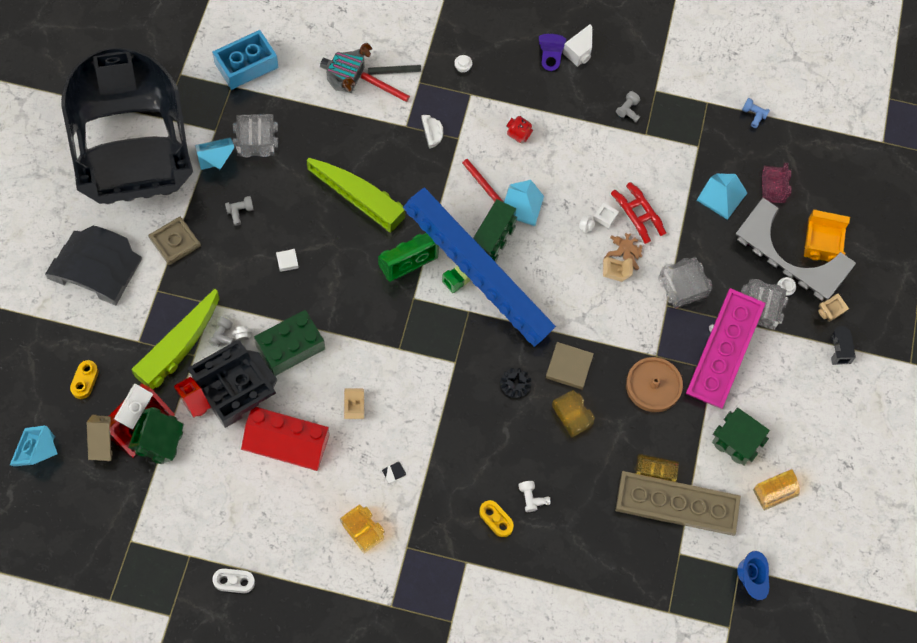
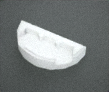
[421,115,443,149]

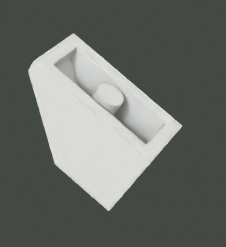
[563,25,592,67]

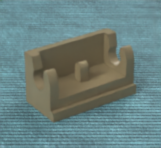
[87,415,112,461]

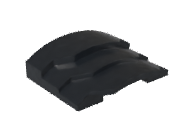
[45,225,142,306]
[187,339,277,428]

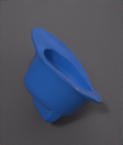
[737,551,769,600]

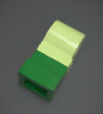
[442,266,470,294]

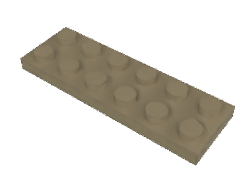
[615,471,741,536]

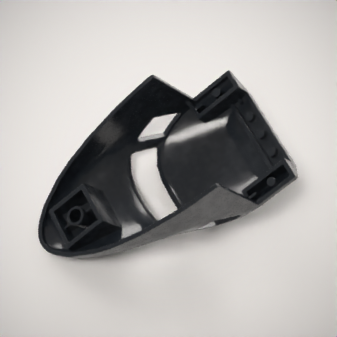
[61,48,193,204]

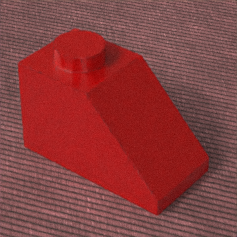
[174,377,211,418]

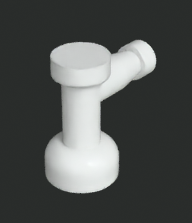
[518,481,550,512]

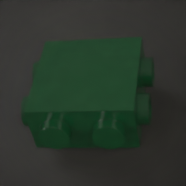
[128,407,184,464]
[712,407,770,466]

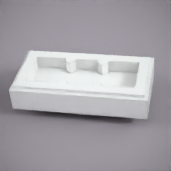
[114,384,153,429]

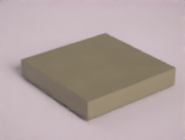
[148,216,201,265]
[546,342,594,390]

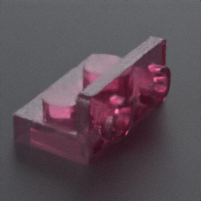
[762,163,791,203]

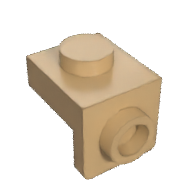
[603,257,633,282]
[818,293,849,322]
[344,388,364,419]

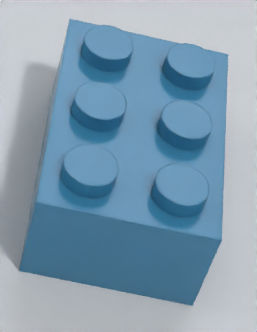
[212,30,279,90]

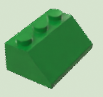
[378,233,439,282]

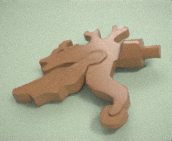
[604,233,642,270]

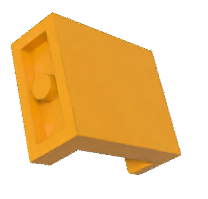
[804,210,850,262]

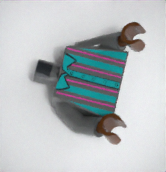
[320,43,373,93]

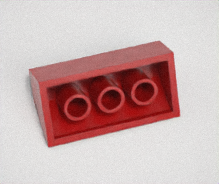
[241,407,330,471]

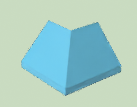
[195,137,234,170]
[697,173,747,220]
[504,180,544,226]
[10,426,57,466]

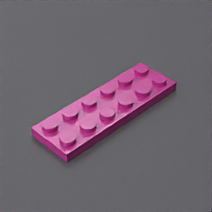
[686,288,766,409]

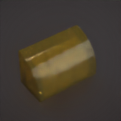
[635,454,678,482]
[753,469,800,511]

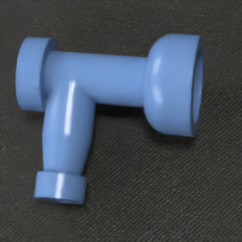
[742,98,770,128]

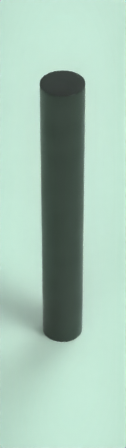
[368,65,421,75]

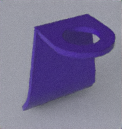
[539,34,566,71]

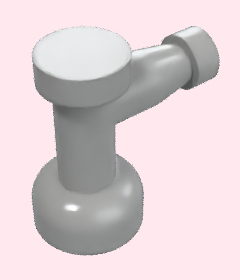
[616,91,640,122]
[225,196,254,226]
[208,317,235,347]

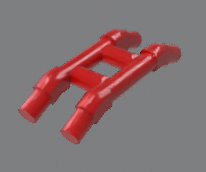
[611,182,666,244]

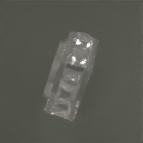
[233,114,278,157]
[658,257,712,308]
[741,279,788,330]

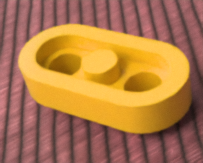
[70,360,99,399]
[479,500,514,537]

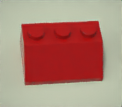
[109,384,175,458]

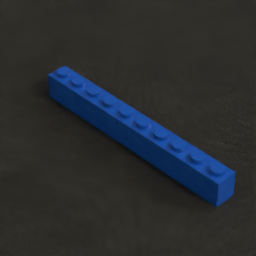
[403,187,556,347]

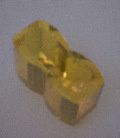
[552,390,594,437]
[340,504,385,554]

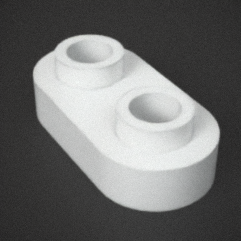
[213,569,255,593]

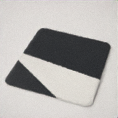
[382,462,406,483]

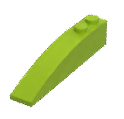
[307,158,405,233]
[131,289,219,390]

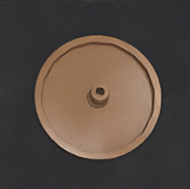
[626,357,683,412]

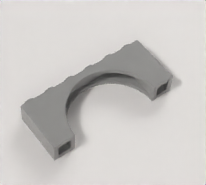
[736,198,856,301]

